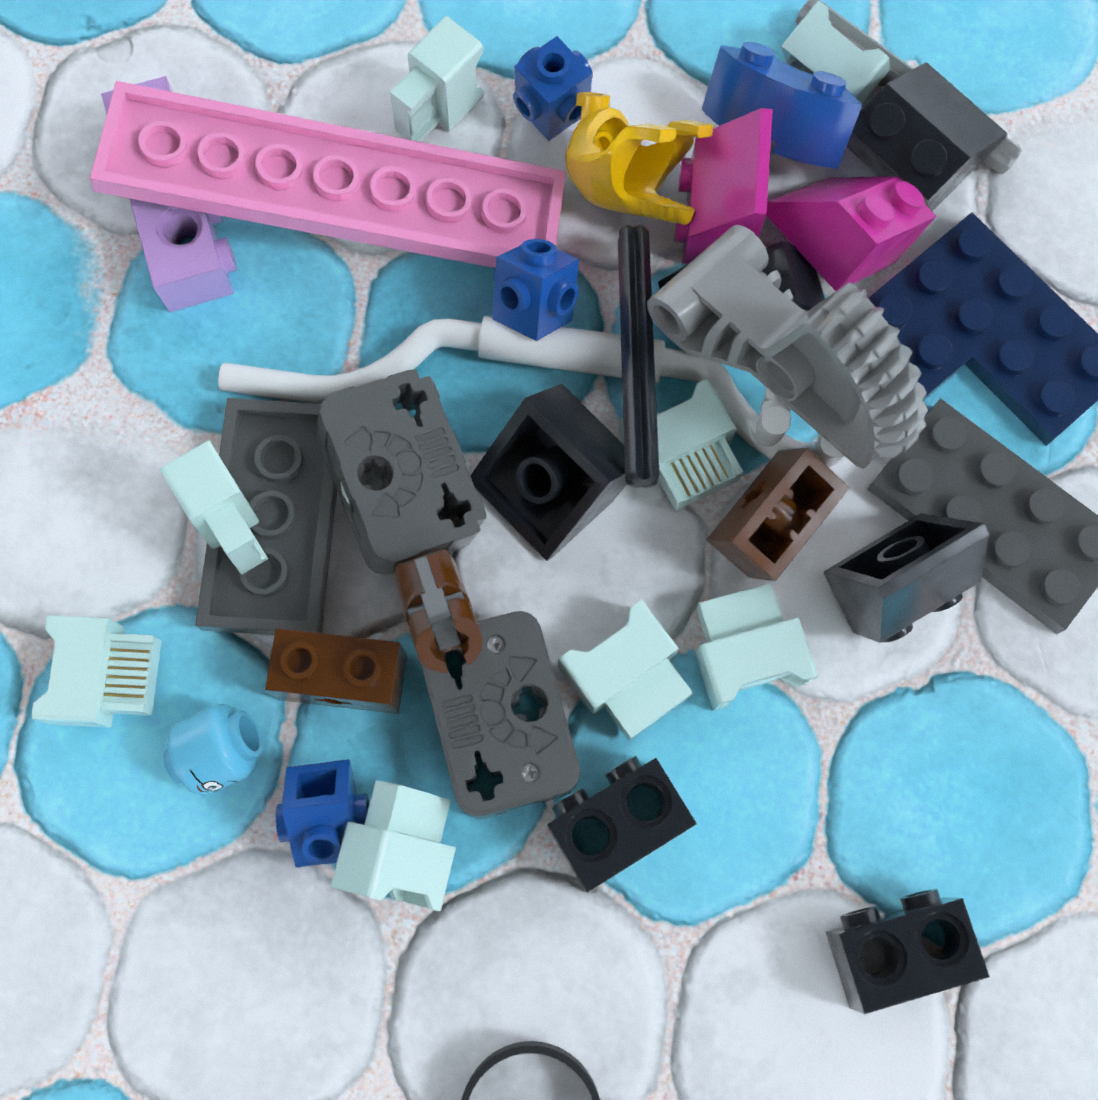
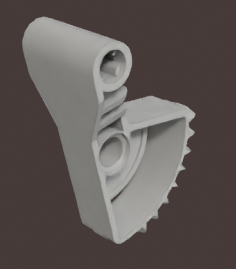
[647,225,928,469]

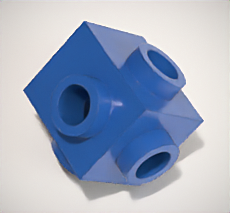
[513,36,593,141]
[492,239,579,341]
[276,759,370,868]

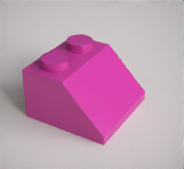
[674,108,773,264]
[766,176,937,291]

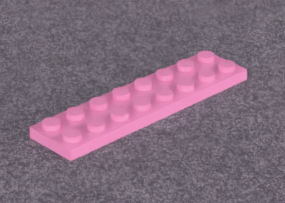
[90,81,566,268]

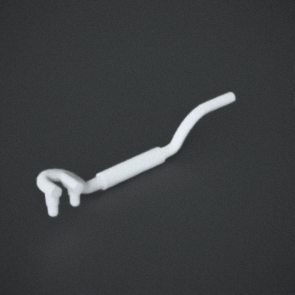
[218,316,844,468]

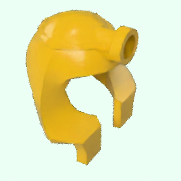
[565,92,714,225]

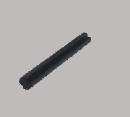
[618,225,660,488]

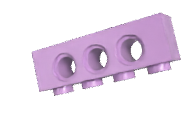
[101,76,237,312]

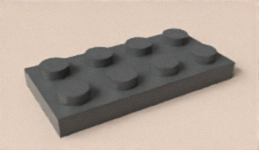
[195,398,337,635]
[867,398,1098,634]

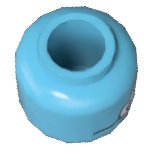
[164,703,263,796]

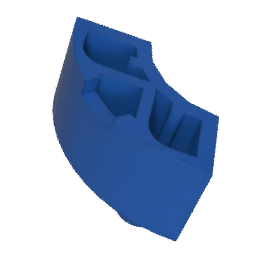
[701,42,862,169]

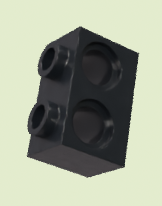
[547,756,697,893]
[826,888,990,1014]

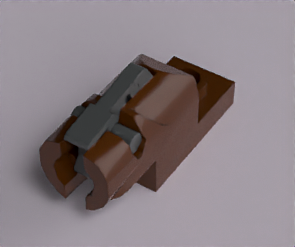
[395,549,483,673]

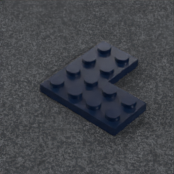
[868,212,1098,446]

